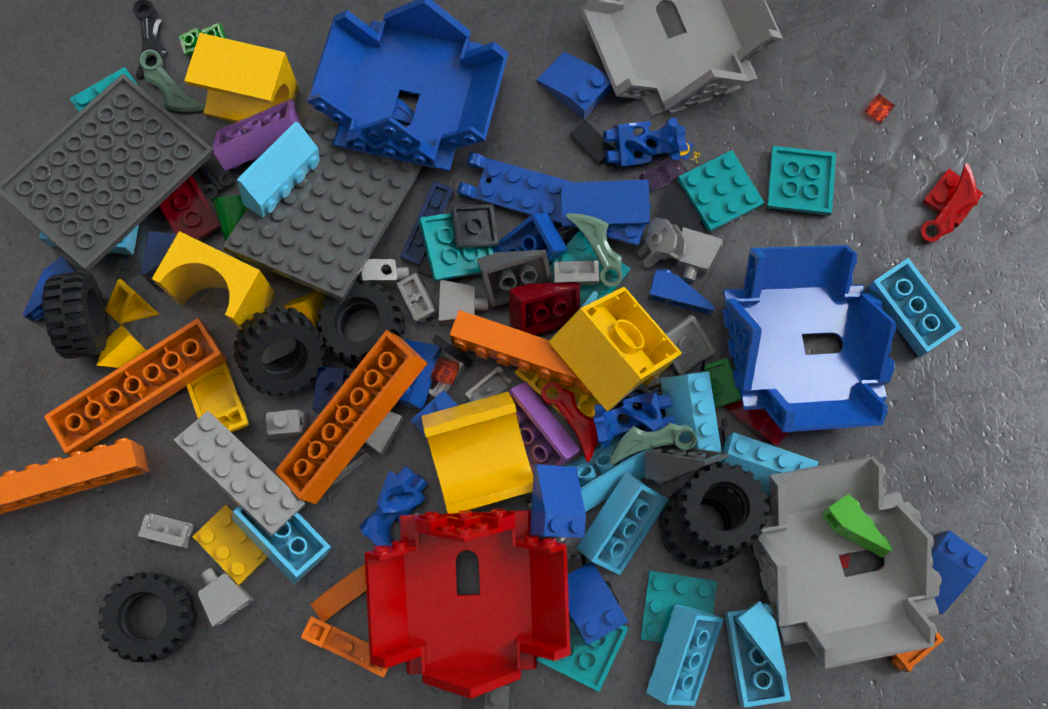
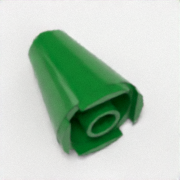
[213,195,248,242]

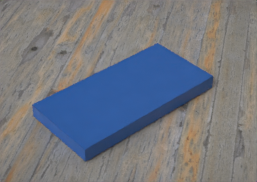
[561,180,650,227]

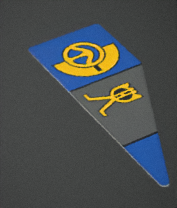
[680,141,709,165]

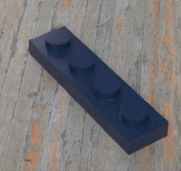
[400,181,454,266]

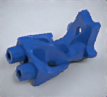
[603,118,688,166]
[594,391,676,448]
[359,466,428,546]

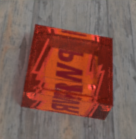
[865,93,895,123]
[430,358,460,385]

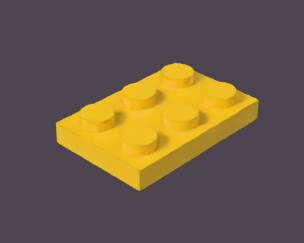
[192,505,268,585]

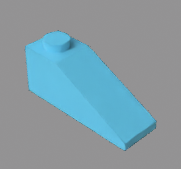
[735,601,787,677]

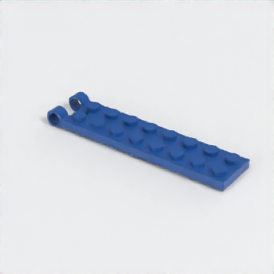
[457,153,651,247]

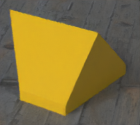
[105,279,160,324]
[283,290,325,330]
[96,325,147,368]

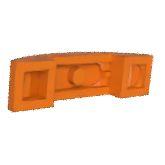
[310,564,366,622]
[300,616,388,678]

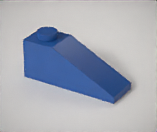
[648,269,715,316]

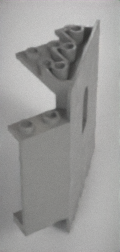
[580,0,783,117]
[752,456,942,669]

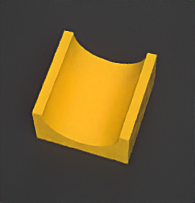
[184,33,300,123]
[152,231,276,330]
[549,287,682,412]
[421,392,533,513]

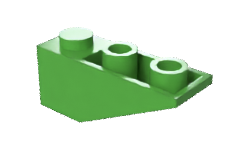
[821,494,893,558]

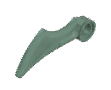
[140,50,205,112]
[566,213,622,287]
[610,423,697,465]

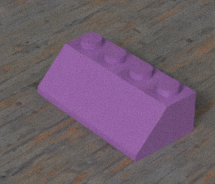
[212,99,302,170]
[508,381,581,473]

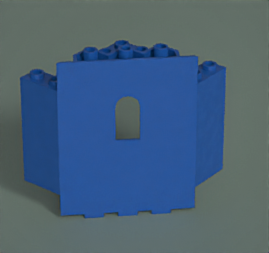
[306,0,509,171]
[722,245,896,432]

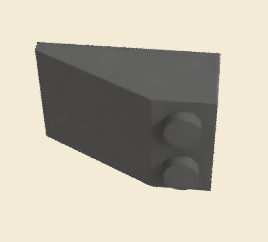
[477,250,553,308]
[645,444,728,484]

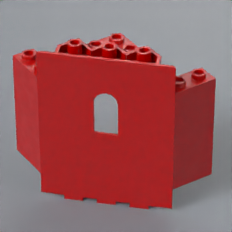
[364,509,570,699]

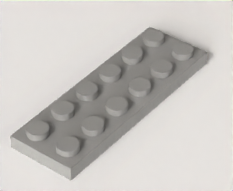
[174,411,305,537]

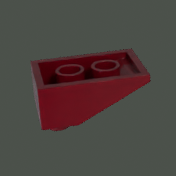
[509,283,580,335]
[722,388,789,447]

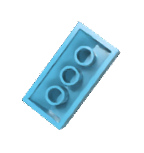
[237,122,320,218]
[660,371,723,462]
[566,432,652,512]
[719,432,818,497]
[577,472,669,575]
[646,604,724,706]

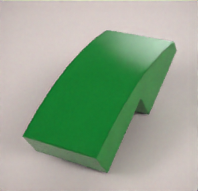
[179,23,227,56]

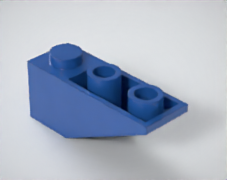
[22,256,76,322]

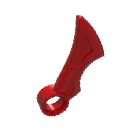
[919,163,978,242]
[541,382,598,462]

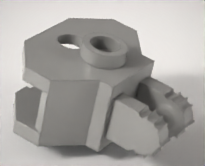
[637,217,687,268]

